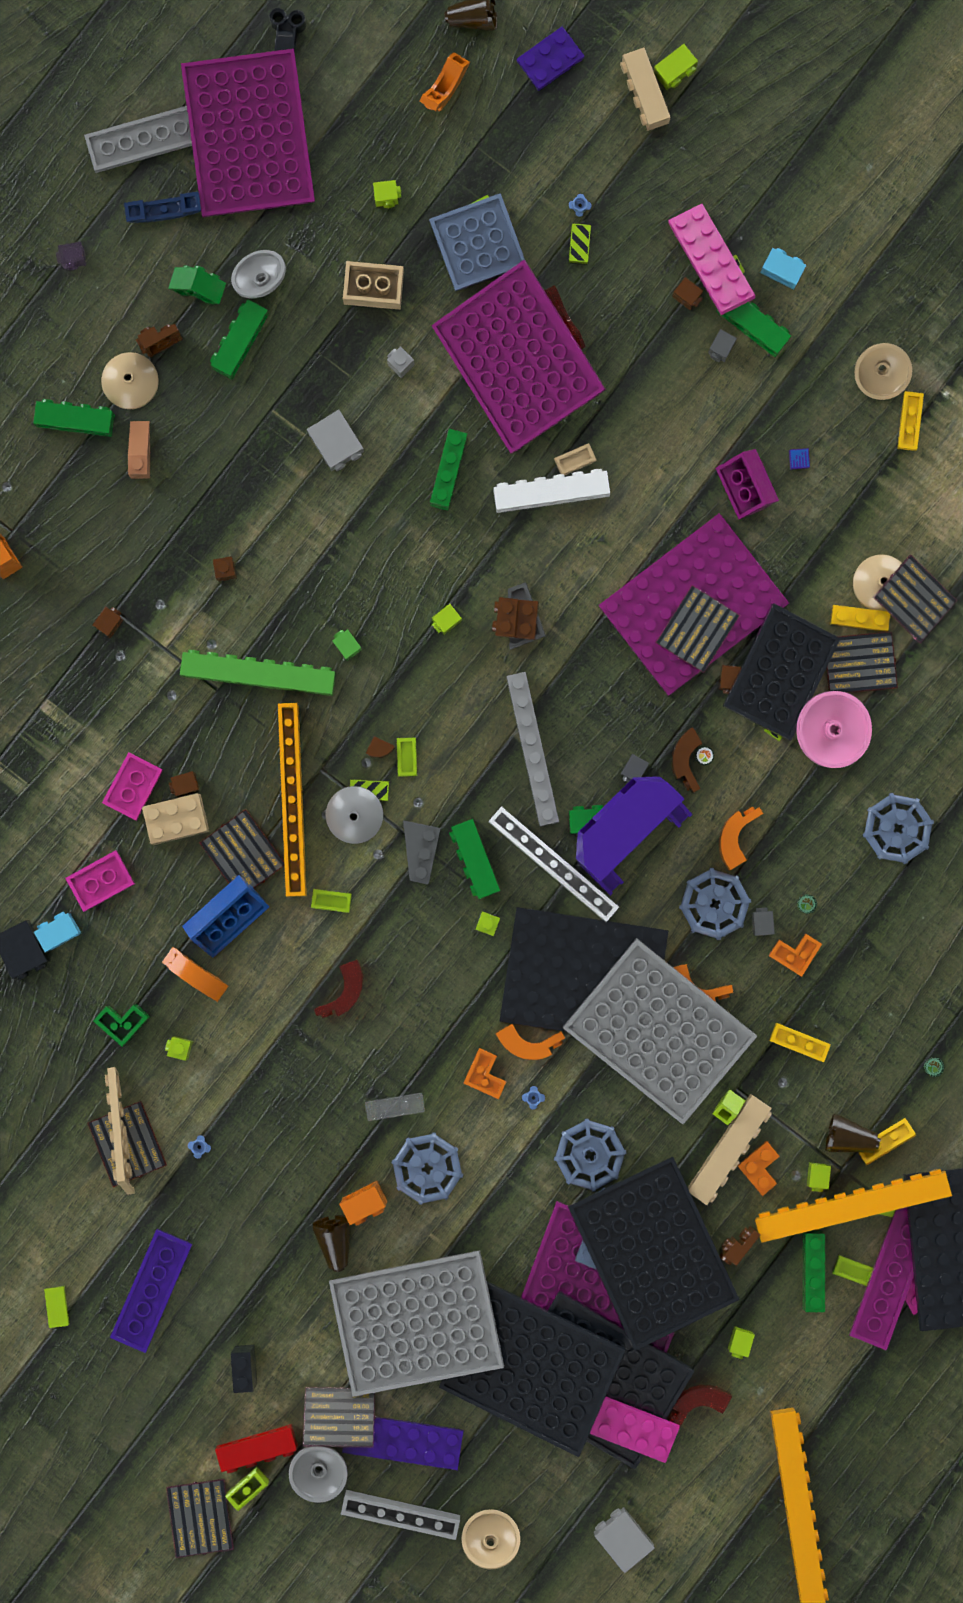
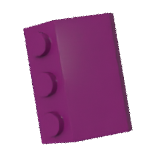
[716,449,779,520]

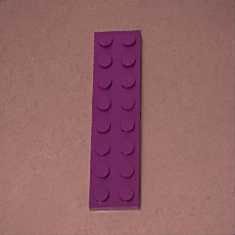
[849,1207,914,1350]

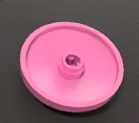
[797,691,872,768]

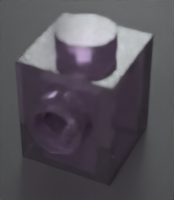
[56,242,86,270]

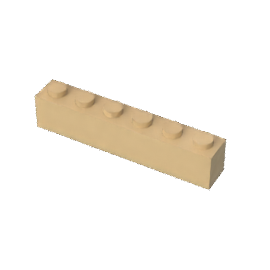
[688,1094,772,1205]

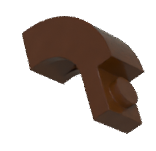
[672,727,702,793]

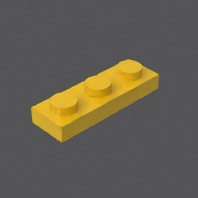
[897,391,924,451]
[830,605,890,632]
[769,1023,831,1062]
[858,1118,916,1165]

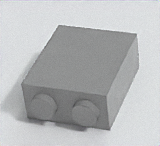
[307,410,364,471]
[594,1507,655,1573]

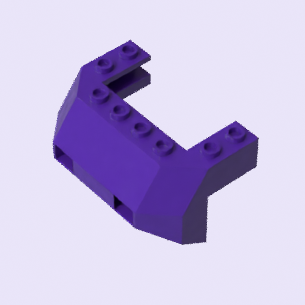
[576,777,693,896]

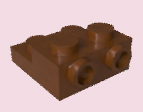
[135,324,183,357]
[492,597,539,640]
[719,1226,760,1266]

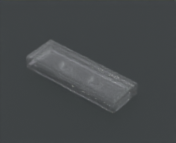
[365,1092,425,1121]

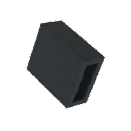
[0,920,50,980]
[231,1344,257,1393]

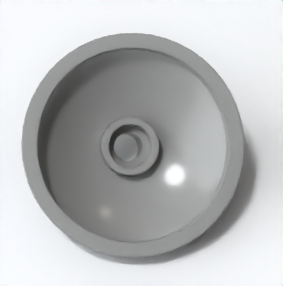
[231,250,286,298]
[326,786,383,844]
[289,1445,347,1503]

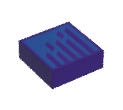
[789,448,810,470]

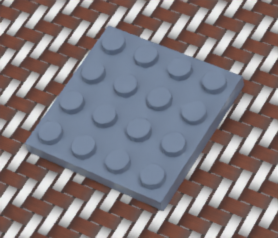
[429,193,525,292]

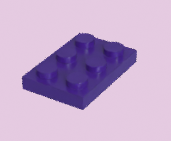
[517,26,584,91]

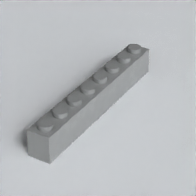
[506,672,559,827]

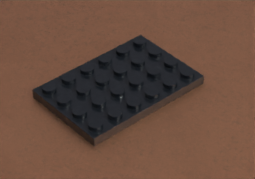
[723,603,841,741]

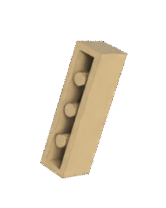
[620,48,670,131]

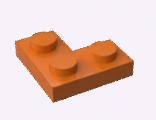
[769,934,822,977]
[464,1048,506,1099]
[738,1141,780,1196]

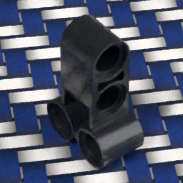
[269,8,307,52]

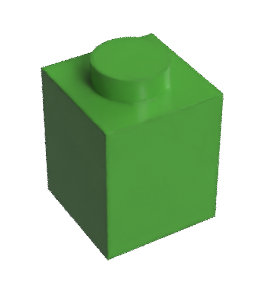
[332,629,362,661]

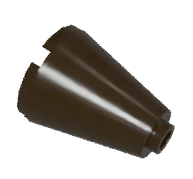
[444,0,497,31]
[825,1114,881,1153]
[313,1215,351,1272]

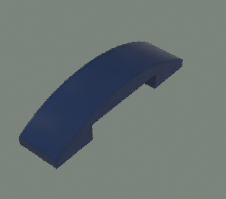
[124,192,201,223]

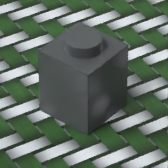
[708,329,737,362]
[620,754,649,783]
[751,908,775,936]

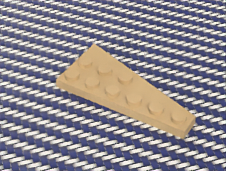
[105,1067,135,1195]

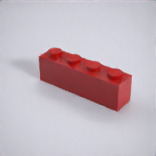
[215,1424,298,1473]

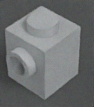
[387,346,414,378]

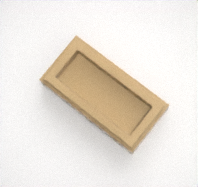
[554,443,597,476]

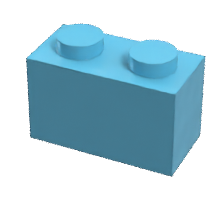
[760,248,806,290]
[34,912,81,952]

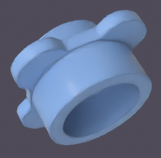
[569,194,591,217]
[522,1086,545,1109]
[188,1135,211,1159]

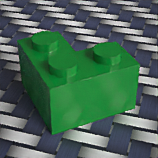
[168,265,226,304]
[93,1004,150,1047]

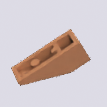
[128,421,150,479]

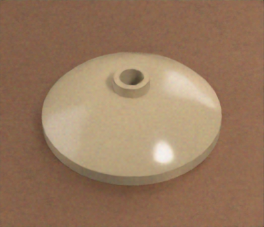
[854,343,912,400]
[101,352,159,409]
[853,555,902,611]
[462,1510,520,1569]

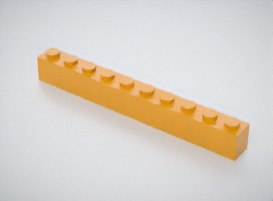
[278,703,307,897]
[755,1169,952,1243]
[770,1408,829,1603]

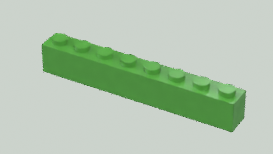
[180,650,336,696]

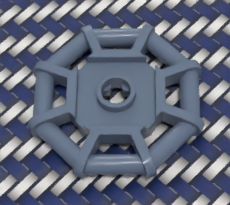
[863,793,934,864]
[679,868,751,940]
[554,1119,627,1192]
[391,1132,463,1205]

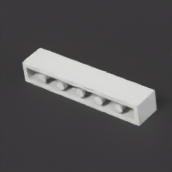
[493,469,610,513]

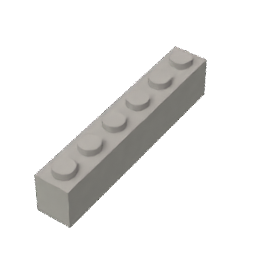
[341,1490,460,1540]

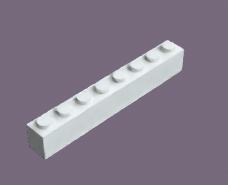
[489,807,619,922]

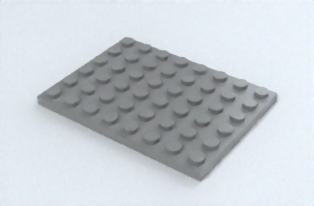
[563,938,757,1124]
[329,1250,504,1397]

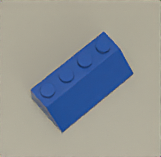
[182,875,269,958]

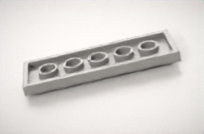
[84,106,192,173]

